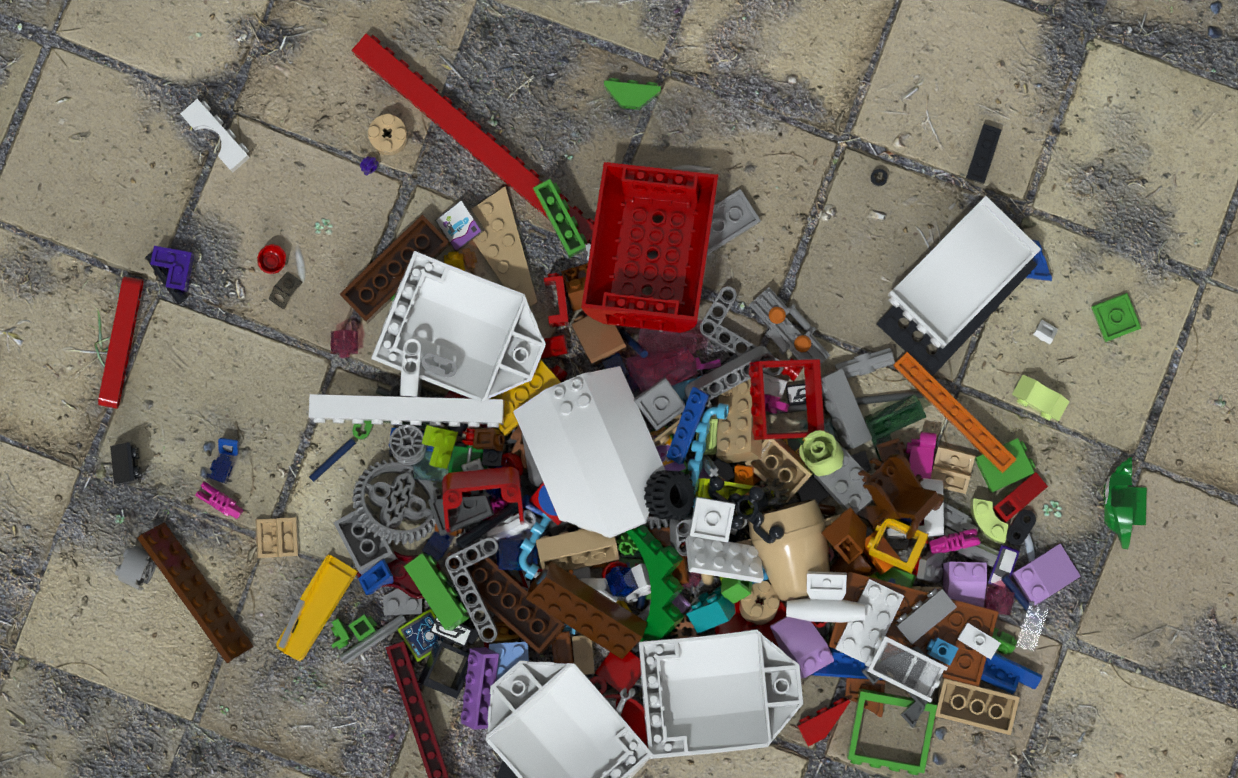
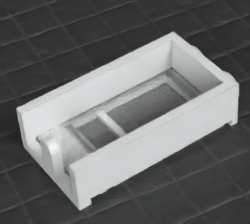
[865,635,948,703]

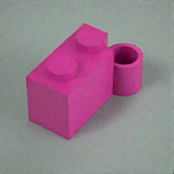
[906,431,937,479]

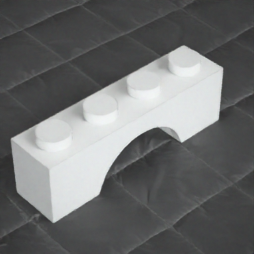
[180,99,250,173]

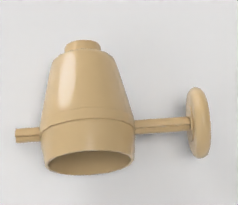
[701,499,841,601]

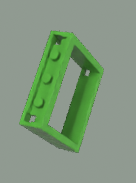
[847,688,937,775]

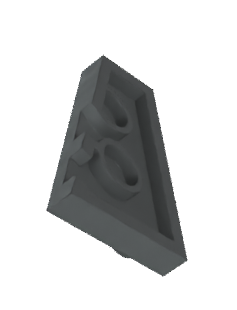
[428,496,494,536]

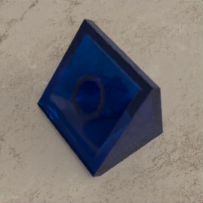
[494,539,538,570]

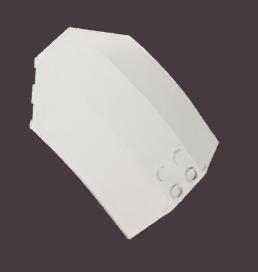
[371,251,546,402]
[513,366,665,538]
[639,629,803,759]
[486,661,654,778]

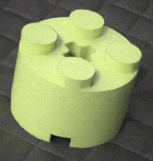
[799,430,844,476]

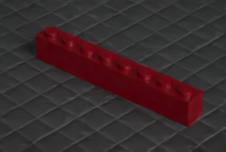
[385,641,450,778]

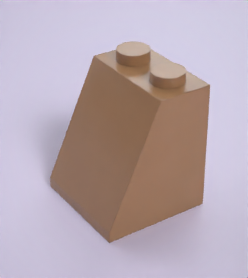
[571,315,626,367]

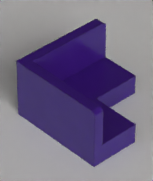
[150,246,195,292]

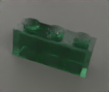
[863,394,926,441]

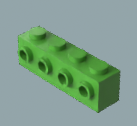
[533,179,588,258]
[404,553,470,631]

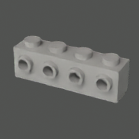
[821,369,872,450]

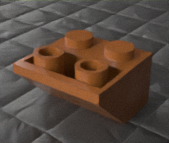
[561,263,588,311]
[822,507,867,564]

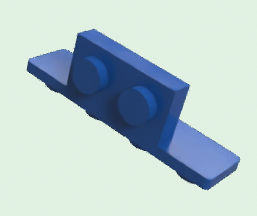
[667,387,709,465]
[811,646,883,680]
[981,653,1043,694]

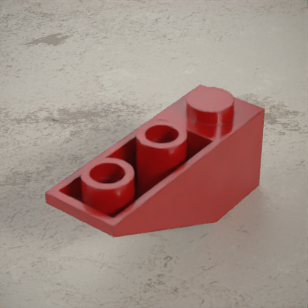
[993,472,1048,523]
[797,698,850,747]

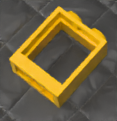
[867,519,928,574]

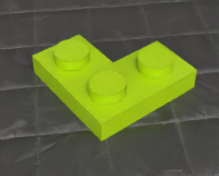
[422,425,458,469]

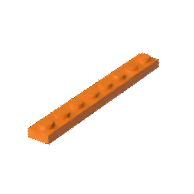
[893,352,1016,474]

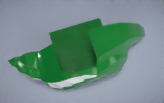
[1104,457,1147,550]

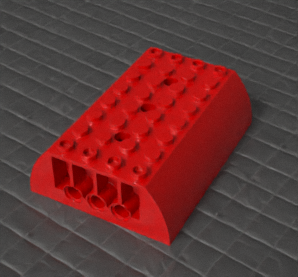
[581,162,718,333]

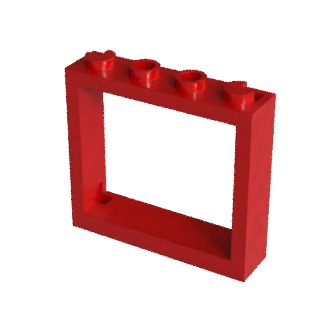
[749,359,824,440]

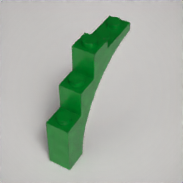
[626,525,685,642]

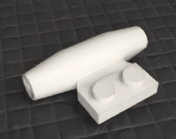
[786,571,865,623]

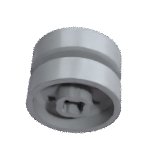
[389,425,427,465]

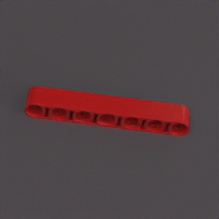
[98,276,143,409]

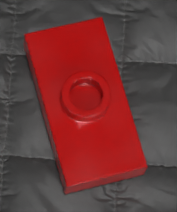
[540,335,569,359]

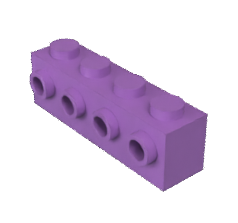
[461,647,499,730]

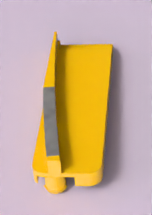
[276,554,358,661]

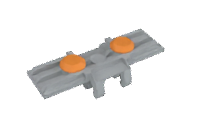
[749,287,830,364]

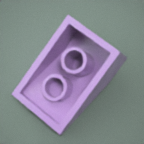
[1012,544,1080,606]
[943,562,987,608]
[770,617,834,678]

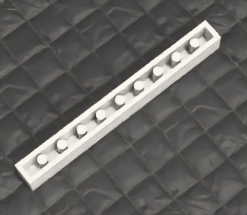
[309,394,504,428]

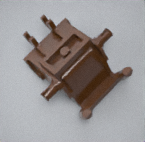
[858,454,944,539]

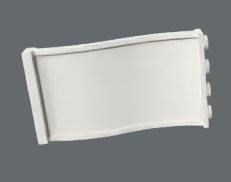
[888,196,1041,349]

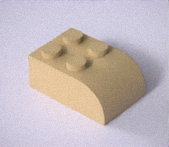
[745,439,813,503]

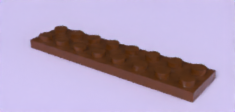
[137,522,254,664]

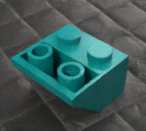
[686,586,736,633]

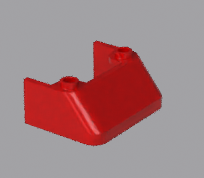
[442,467,524,532]

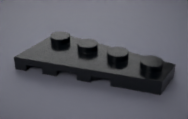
[798,451,871,503]

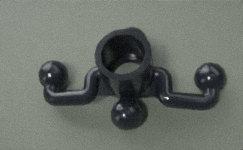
[708,476,785,544]

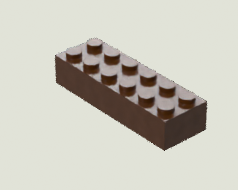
[340,214,450,324]
[458,551,567,654]
[526,562,647,659]

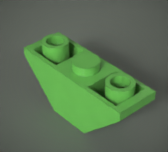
[604,78,661,110]

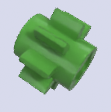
[616,532,638,555]

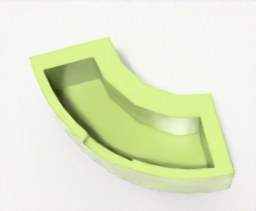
[1012,375,1070,421]
[971,498,1008,544]

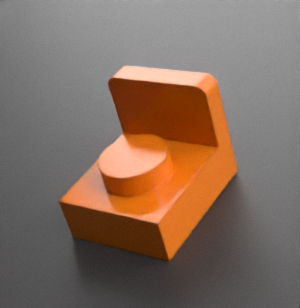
[735,465,761,486]

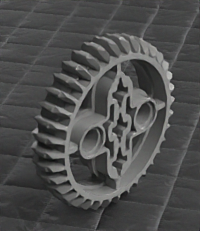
[352,458,442,545]

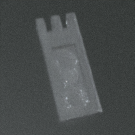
[1016,600,1049,652]

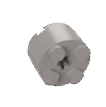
[115,546,156,591]

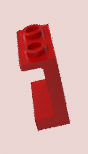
[544,273,569,328]

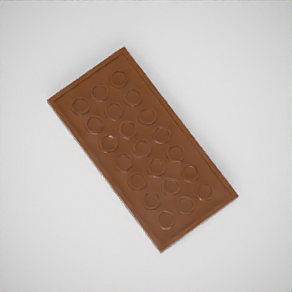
[828,571,999,687]

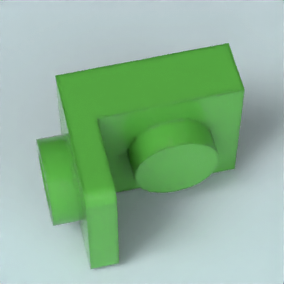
[331,618,351,649]

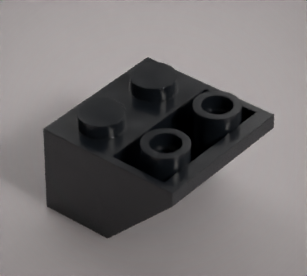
[110,442,142,485]

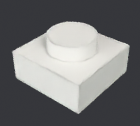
[1033,320,1058,344]

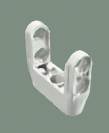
[400,339,422,397]
[887,478,944,539]

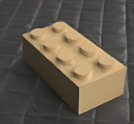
[716,379,762,463]
[536,528,619,571]
[935,678,1020,735]

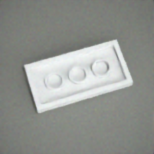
[685,535,764,583]
[835,579,904,663]

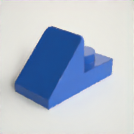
[358,559,394,595]

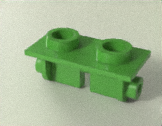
[992,628,1017,655]

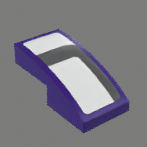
[988,544,1020,590]

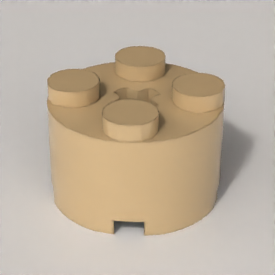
[368,114,408,155]
[739,581,780,625]

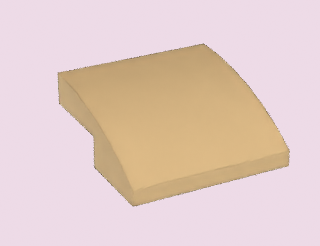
[931,445,976,494]
[255,517,298,558]

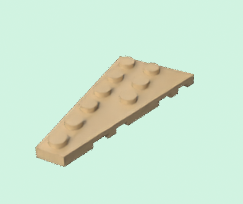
[472,187,538,307]

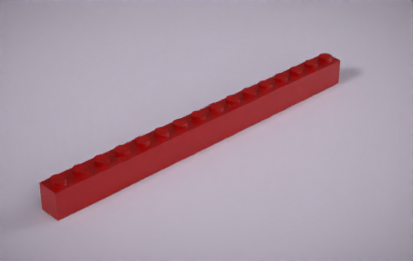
[351,33,594,246]

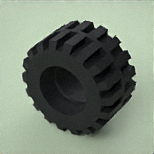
[644,470,696,520]

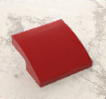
[595,651,641,694]

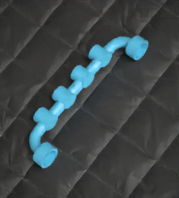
[688,403,729,508]
[519,513,551,580]

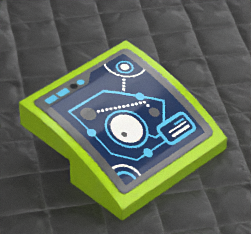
[397,609,444,662]

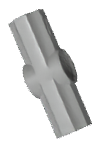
[835,348,895,378]
[944,528,999,567]

